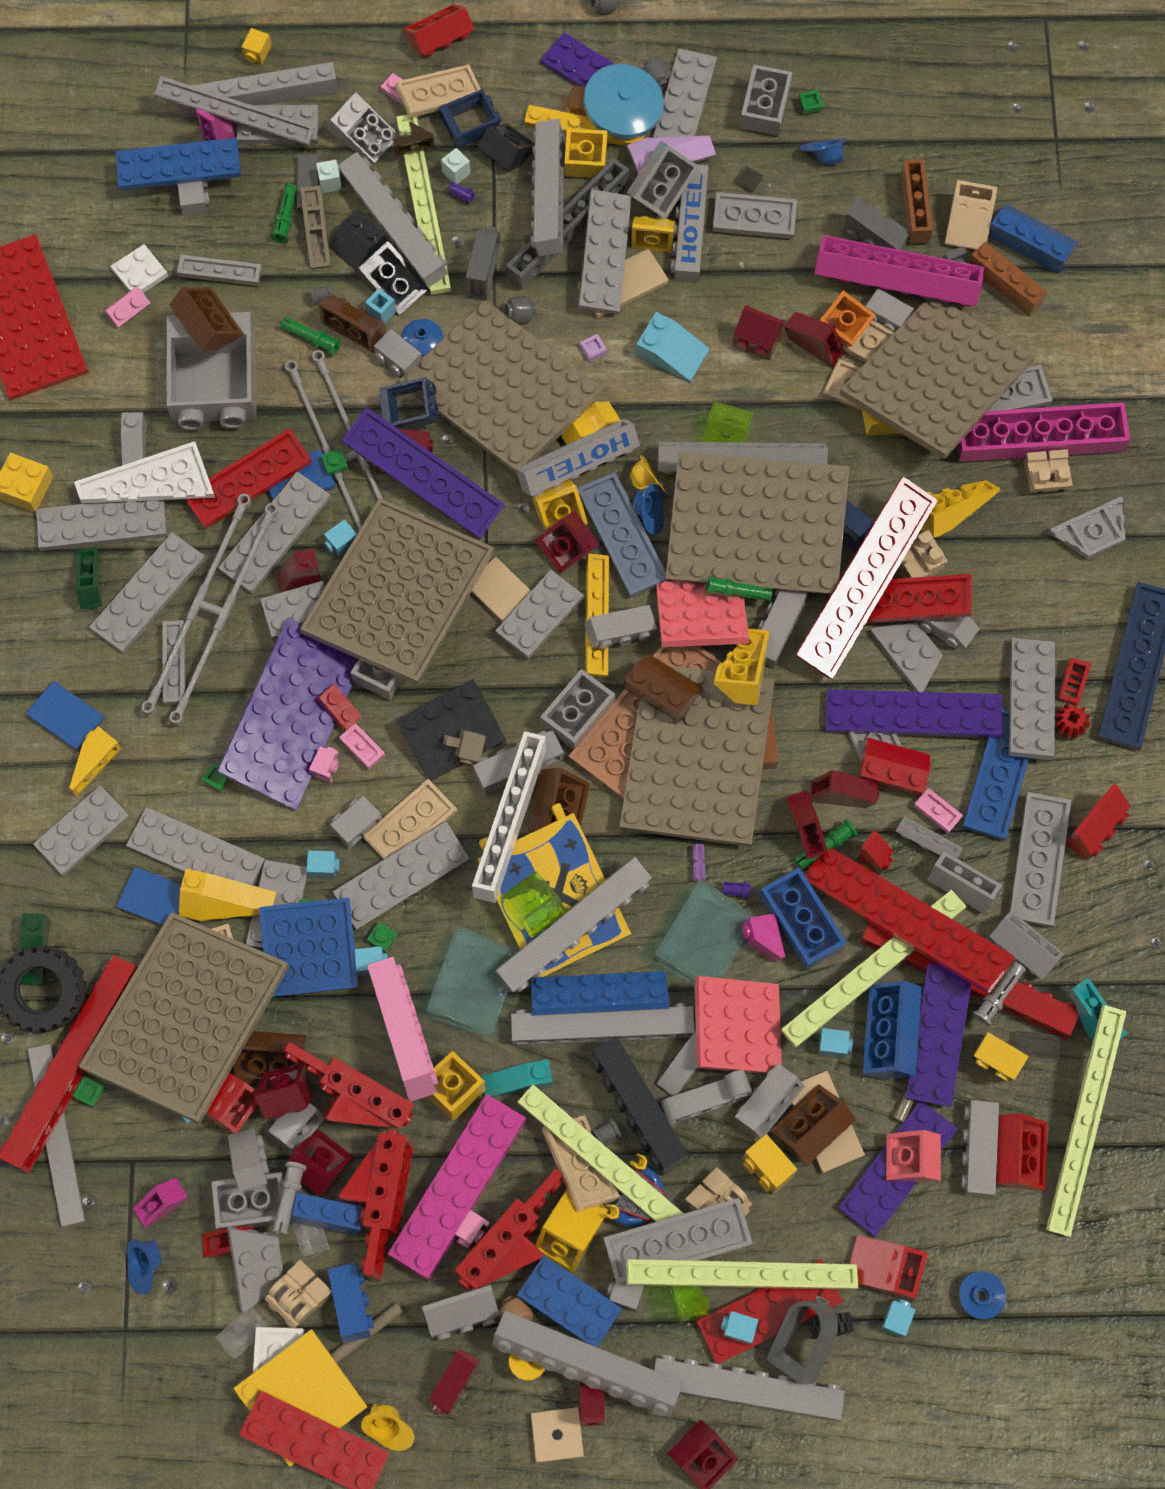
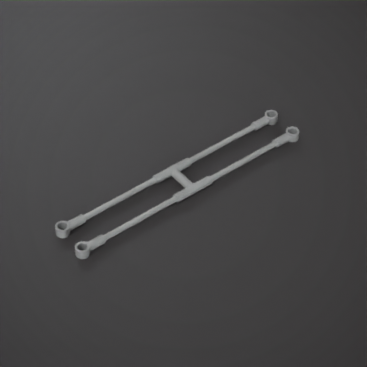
[285,350,383,531]
[142,494,279,726]

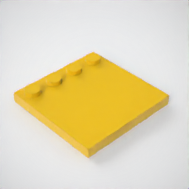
[234,1329,368,1467]

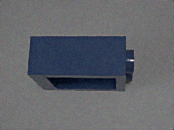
[439,89,502,149]
[379,377,439,429]
[842,499,874,553]

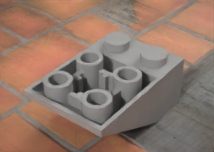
[324,92,399,164]

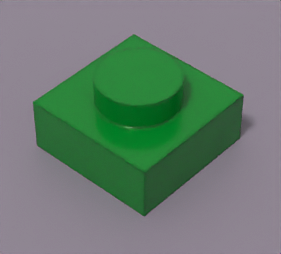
[799,90,824,114]
[321,448,349,476]
[201,762,230,792]
[367,922,398,953]
[73,1076,105,1108]

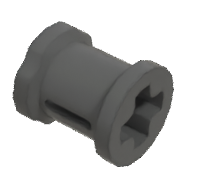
[311,283,333,305]
[592,1118,622,1146]

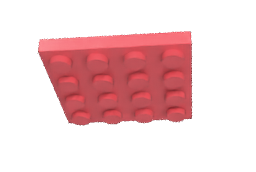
[656,581,749,647]
[695,976,782,1074]

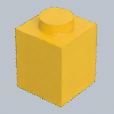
[242,28,271,65]

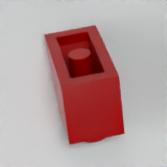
[857,830,894,874]
[202,1226,253,1258]

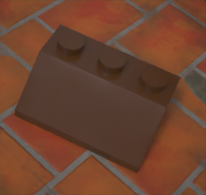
[169,287,244,352]
[318,295,387,353]
[624,654,704,723]
[528,767,590,833]
[234,1031,306,1085]
[770,1084,856,1166]

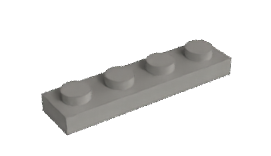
[177,255,262,286]
[162,620,186,705]

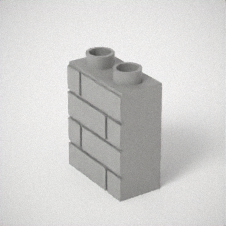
[167,312,256,430]

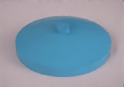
[583,64,664,139]

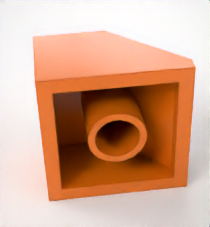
[820,291,876,347]

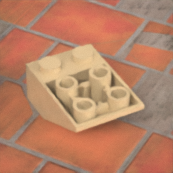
[944,180,997,250]

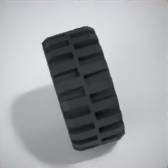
[0,946,87,1034]

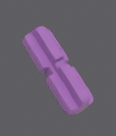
[692,844,706,882]

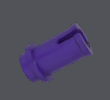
[448,182,475,203]
[723,881,751,899]

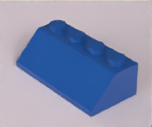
[988,204,1079,274]

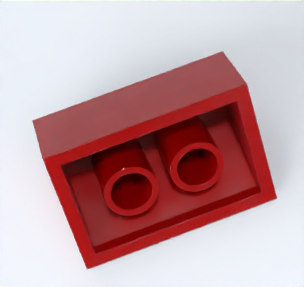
[402,4,475,56]
[857,737,931,797]
[1066,783,1131,860]
[996,1113,1048,1191]

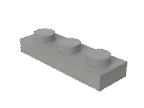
[896,816,963,858]

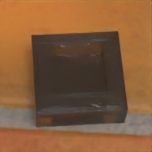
[735,166,763,193]

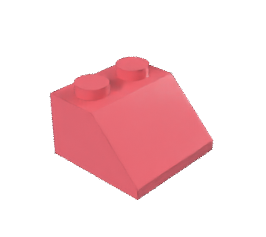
[886,1130,941,1182]

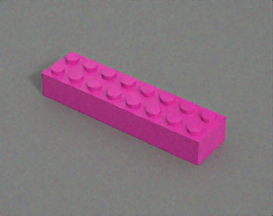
[814,235,984,307]
[957,403,1130,462]
[388,1094,526,1281]

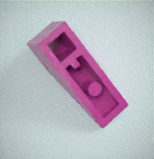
[196,108,235,141]

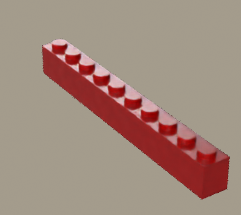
[860,923,1079,1040]
[0,955,138,1174]

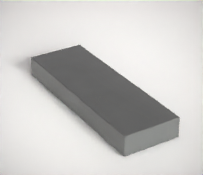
[297,154,319,211]

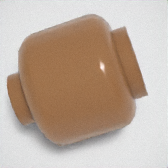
[499,1296,533,1321]

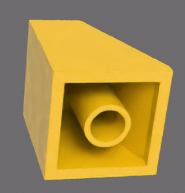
[535,1190,609,1273]

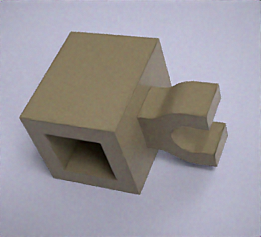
[443,730,486,764]

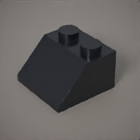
[478,123,535,170]
[329,209,386,270]

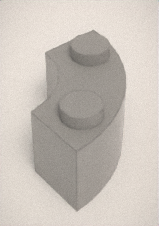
[916,617,980,648]

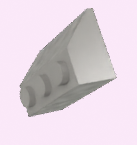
[422,1285,500,1341]

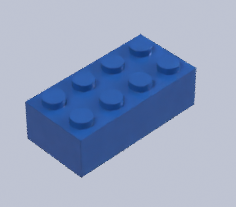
[759,868,847,971]
[863,980,922,1080]
[517,1255,622,1348]

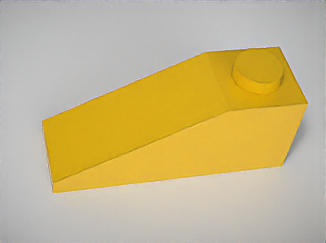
[69,726,121,797]

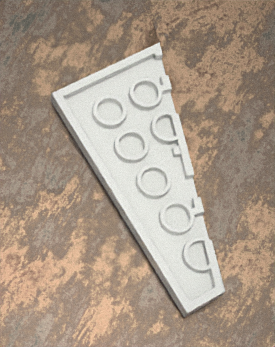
[74,441,215,503]

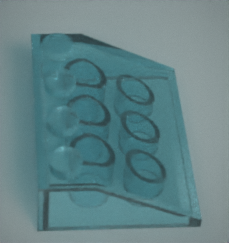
[653,880,753,985]
[426,927,518,1037]

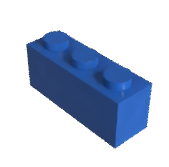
[290,1193,365,1236]
[328,1263,374,1343]

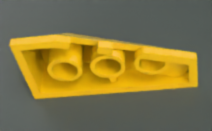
[921,480,1000,538]
[714,629,770,705]
[179,868,277,922]

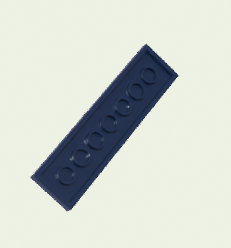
[1097,582,1165,751]

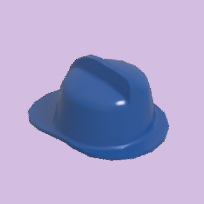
[799,138,846,165]
[633,484,664,535]
[127,1239,162,1294]

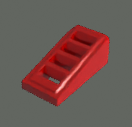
[1058,657,1091,705]

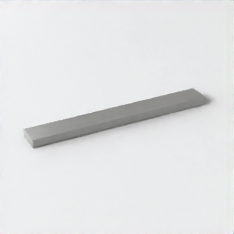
[154,76,315,147]
[28,1044,86,1228]

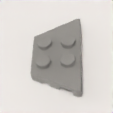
[1049,496,1126,559]
[870,622,943,692]
[227,1226,284,1313]

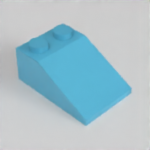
[636,312,710,383]

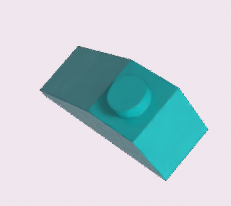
[1070,977,1127,1042]
[482,1059,553,1097]

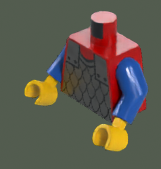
[602,1153,665,1227]

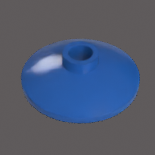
[402,319,443,357]
[959,1271,1006,1319]

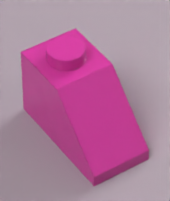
[742,914,785,962]
[133,1178,188,1228]

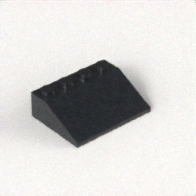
[397,679,506,782]

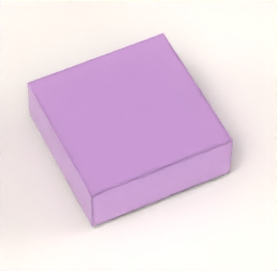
[579,334,607,362]

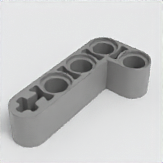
[659,1070,752,1124]

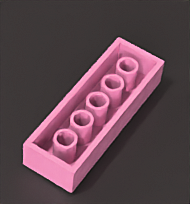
[367,957,438,1102]

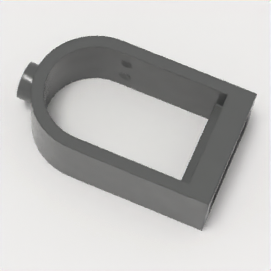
[466,226,501,301]
[766,1296,838,1385]

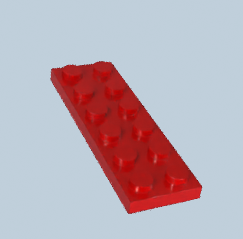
[185,428,313,529]
[866,574,972,623]
[696,1259,843,1364]
[239,1390,390,1489]

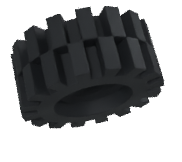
[809,1312,854,1339]

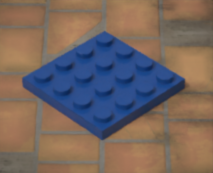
[259,898,358,997]

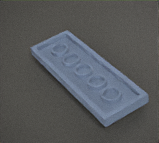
[577,472,669,598]

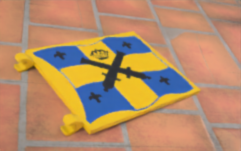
[477,803,631,977]

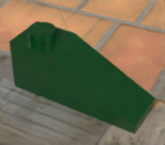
[76,547,102,610]
[20,913,50,986]

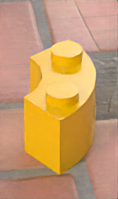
[561,401,620,445]

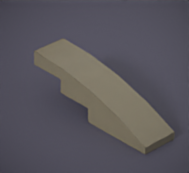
[300,185,331,268]

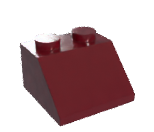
[732,305,783,360]
[535,511,600,574]
[255,1062,312,1119]
[284,1129,354,1196]
[667,1419,739,1489]

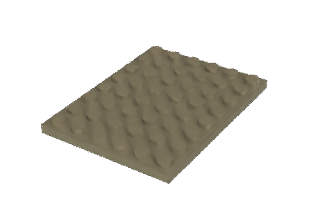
[839,297,1036,459]
[399,300,605,474]
[666,452,850,594]
[300,498,494,685]
[620,665,775,847]
[79,912,290,1124]

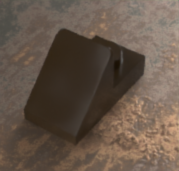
[393,122,435,157]

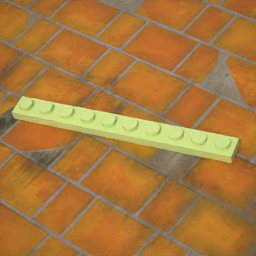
[397,115,451,295]
[781,890,966,1048]
[1046,1005,1127,1237]
[518,1085,684,1222]
[626,1259,858,1290]

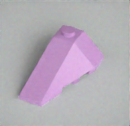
[627,136,716,174]

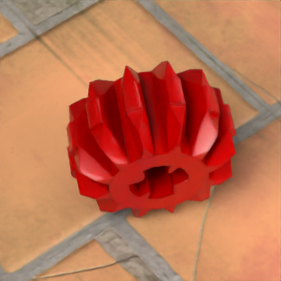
[1055,702,1091,739]

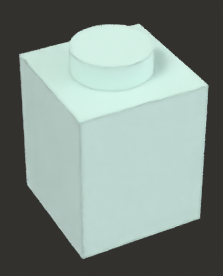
[441,148,471,184]
[316,160,342,193]

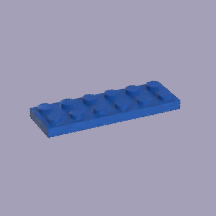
[116,138,241,191]
[962,708,1029,841]
[531,971,669,1015]

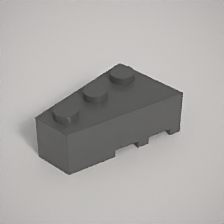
[843,195,910,251]

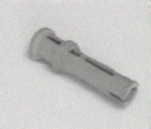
[973,961,1026,1026]
[272,1162,307,1236]

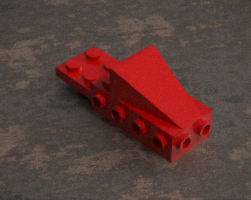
[282,1042,415,1129]
[339,1130,414,1282]
[453,1169,562,1291]

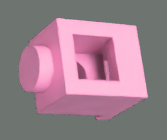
[309,746,339,784]
[455,1210,490,1249]

